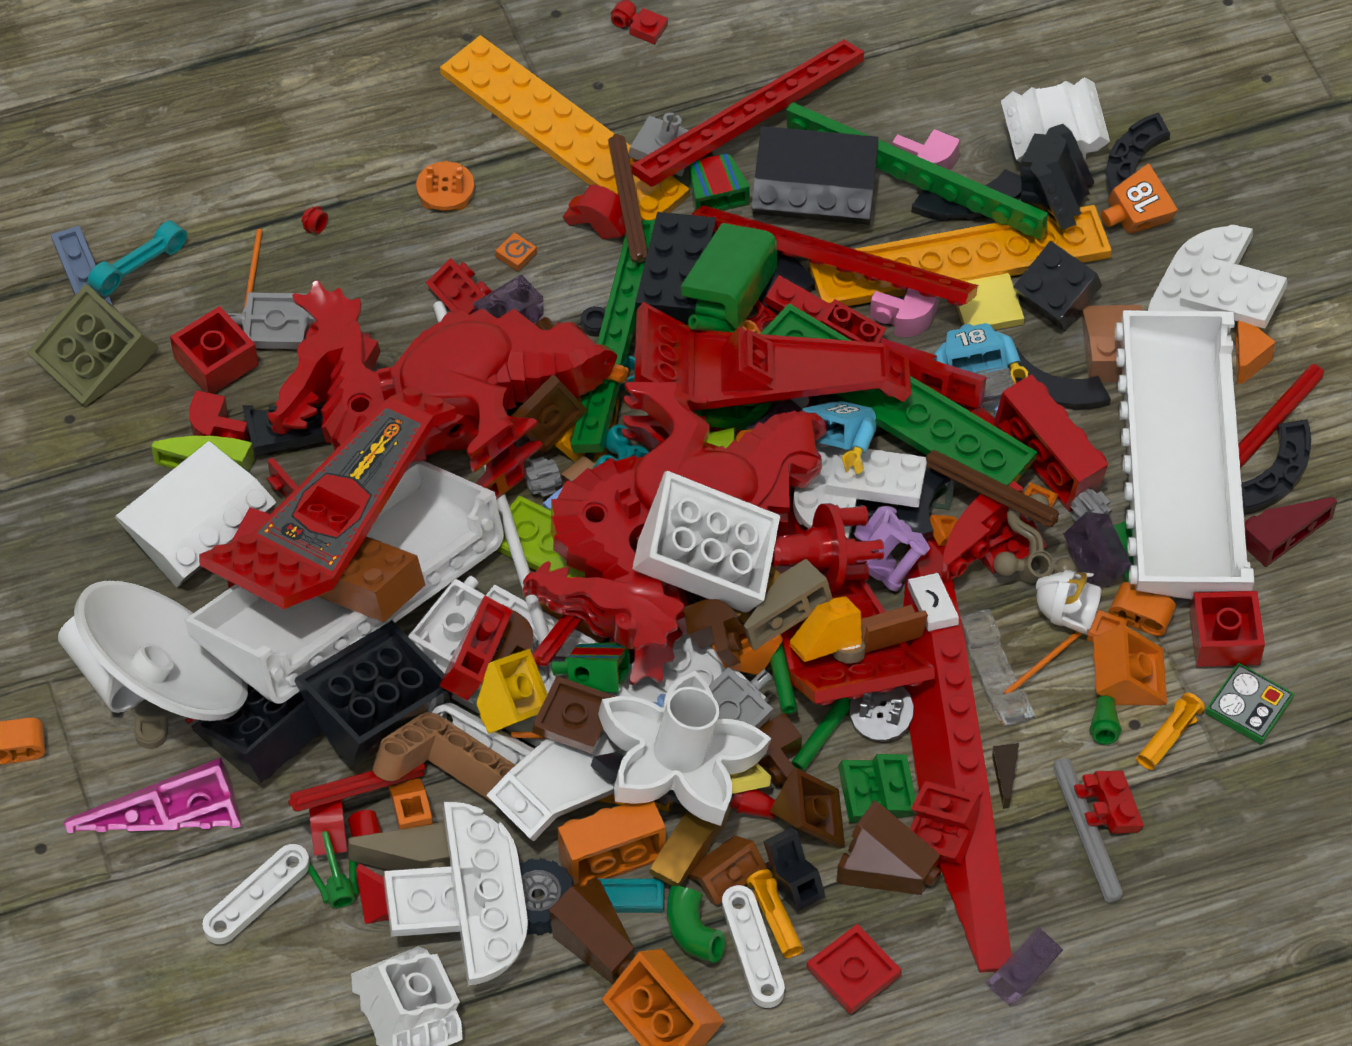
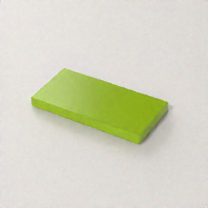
[496,495,586,578]

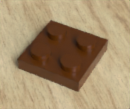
[511,375,588,454]
[532,676,616,754]

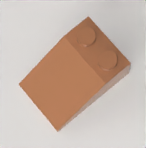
[1081,305,1143,382]

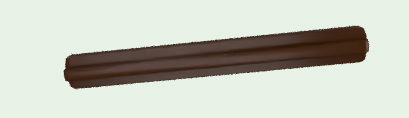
[608,134,648,264]
[926,450,1059,527]

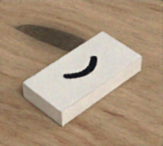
[908,573,959,631]

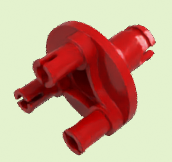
[771,503,884,593]

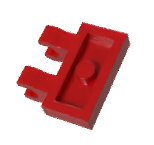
[1074,771,1144,833]

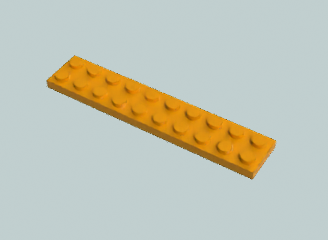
[440,35,690,221]
[808,205,1112,306]

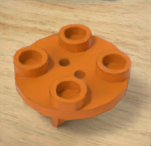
[416,161,475,211]

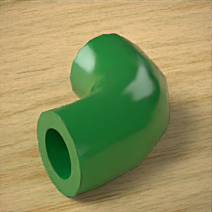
[666,885,725,963]

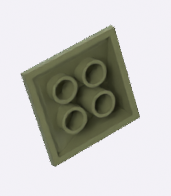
[27,284,159,406]

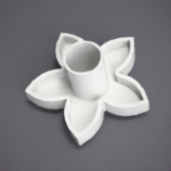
[598,670,771,826]

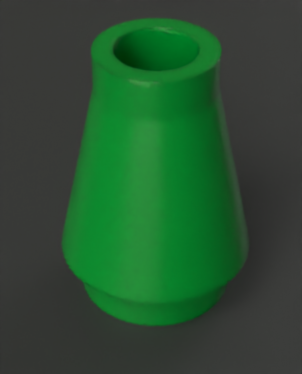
[1089,696,1122,745]

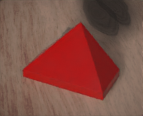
[356,864,389,924]

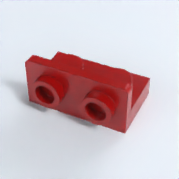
[426,258,497,315]

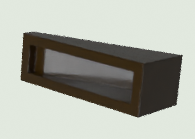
[992,743,1019,809]

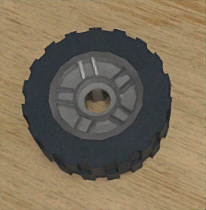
[519,858,573,936]

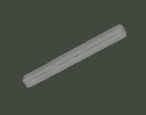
[1053,758,1123,903]

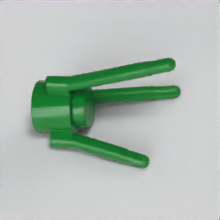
[308,831,359,909]

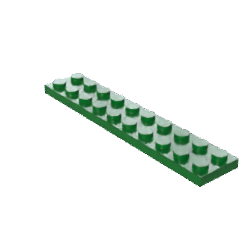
[760,303,1037,486]

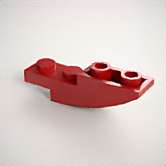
[763,275,887,343]
[879,338,987,409]
[941,481,1023,584]

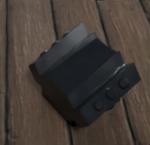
[1020,124,1095,230]

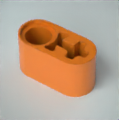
[1109,582,1176,636]
[0,718,45,765]

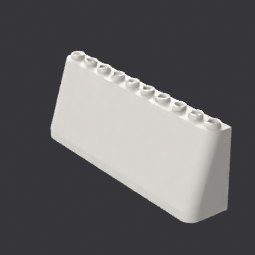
[1115,310,1254,600]
[184,460,504,704]

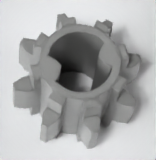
[524,457,562,497]
[1070,488,1112,529]

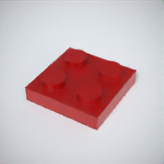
[806,924,902,1015]

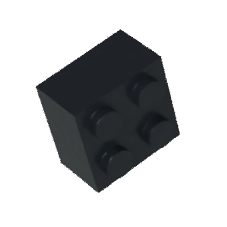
[1013,241,1102,331]

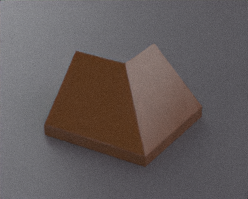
[769,768,845,849]

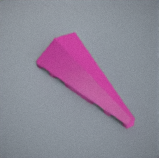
[64,758,242,833]

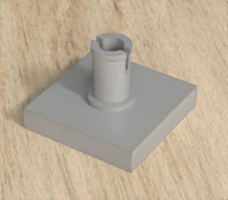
[628,113,689,177]

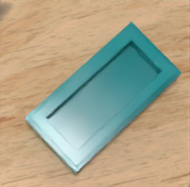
[598,879,664,913]

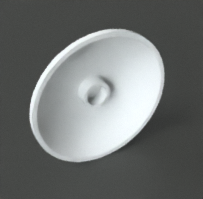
[58,581,248,721]

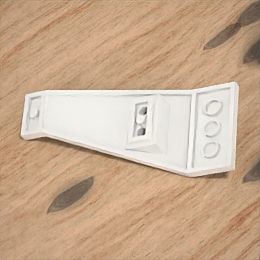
[487,634,769,841]

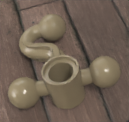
[993,493,1078,584]

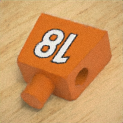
[1101,164,1178,234]

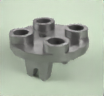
[850,686,914,742]

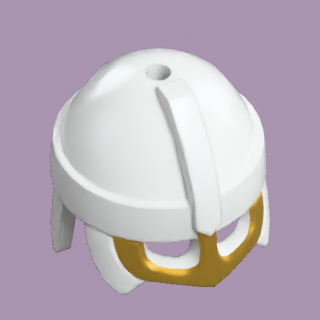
[1036,570,1102,635]

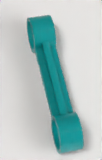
[88,220,187,296]

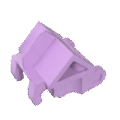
[854,506,930,591]

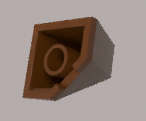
[836,801,942,895]
[549,877,635,984]

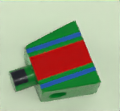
[689,151,750,211]
[552,643,631,692]

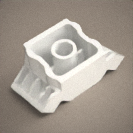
[1001,77,1110,162]
[351,946,463,1046]

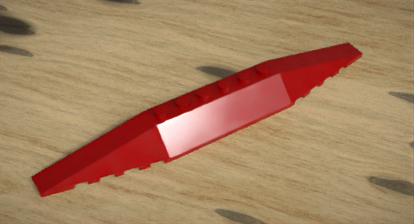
[903,536,1013,973]

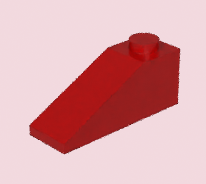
[439,596,513,701]

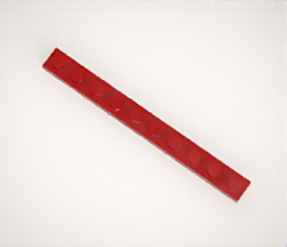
[631,39,864,187]
[692,205,978,306]

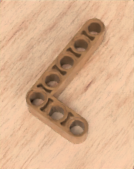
[373,712,516,804]

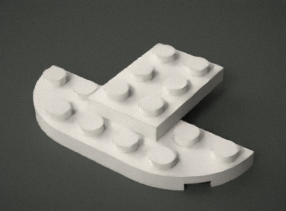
[1148,225,1287,329]
[793,442,927,538]
[383,802,528,986]

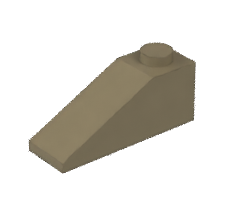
[744,559,833,650]
[348,822,451,871]

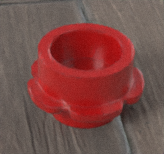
[301,206,328,234]

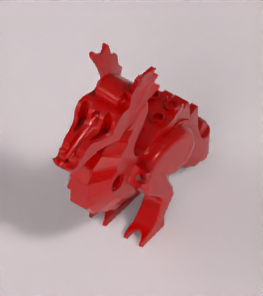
[268,280,617,500]
[523,382,827,686]

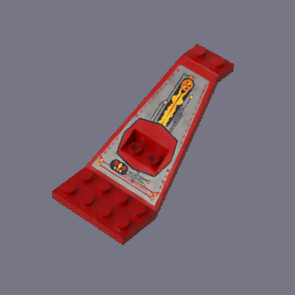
[199,387,456,609]

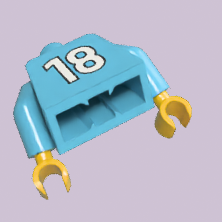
[934,323,1028,402]
[803,401,876,474]

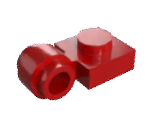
[611,0,668,45]

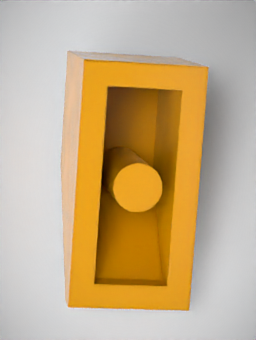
[790,596,862,662]

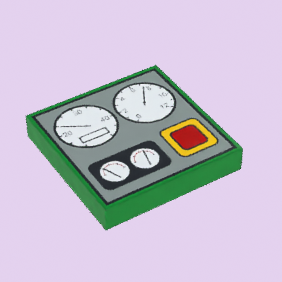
[1205,663,1294,745]

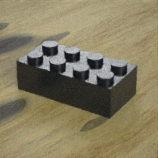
[635,212,717,326]

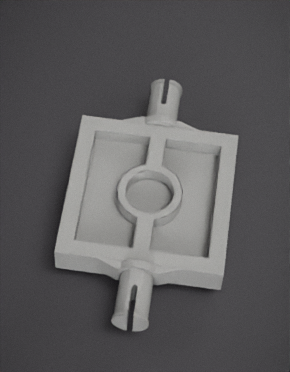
[227,293,316,349]
[709,667,775,729]

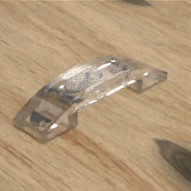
[960,609,1035,727]

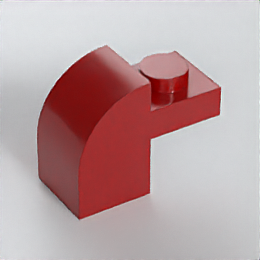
[563,185,626,239]
[189,390,250,442]
[309,799,347,856]

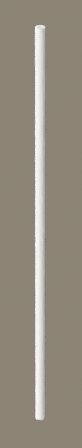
[433,301,564,684]

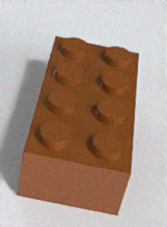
[317,536,425,623]

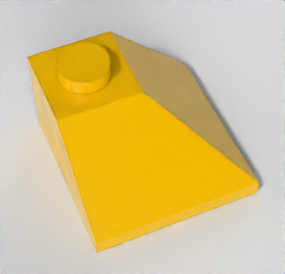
[476,649,548,734]

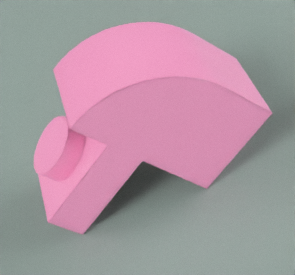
[892,129,960,171]
[870,288,939,337]

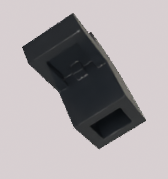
[763,827,826,911]

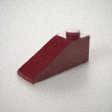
[1244,497,1337,567]

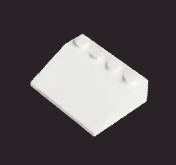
[115,441,277,588]
[632,471,780,613]

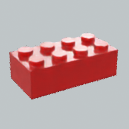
[994,374,1108,513]

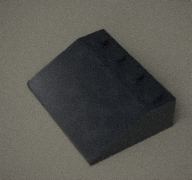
[752,126,879,225]
[294,620,453,767]
[191,684,323,783]

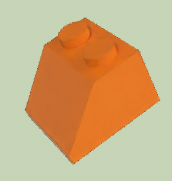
[1093,624,1167,706]

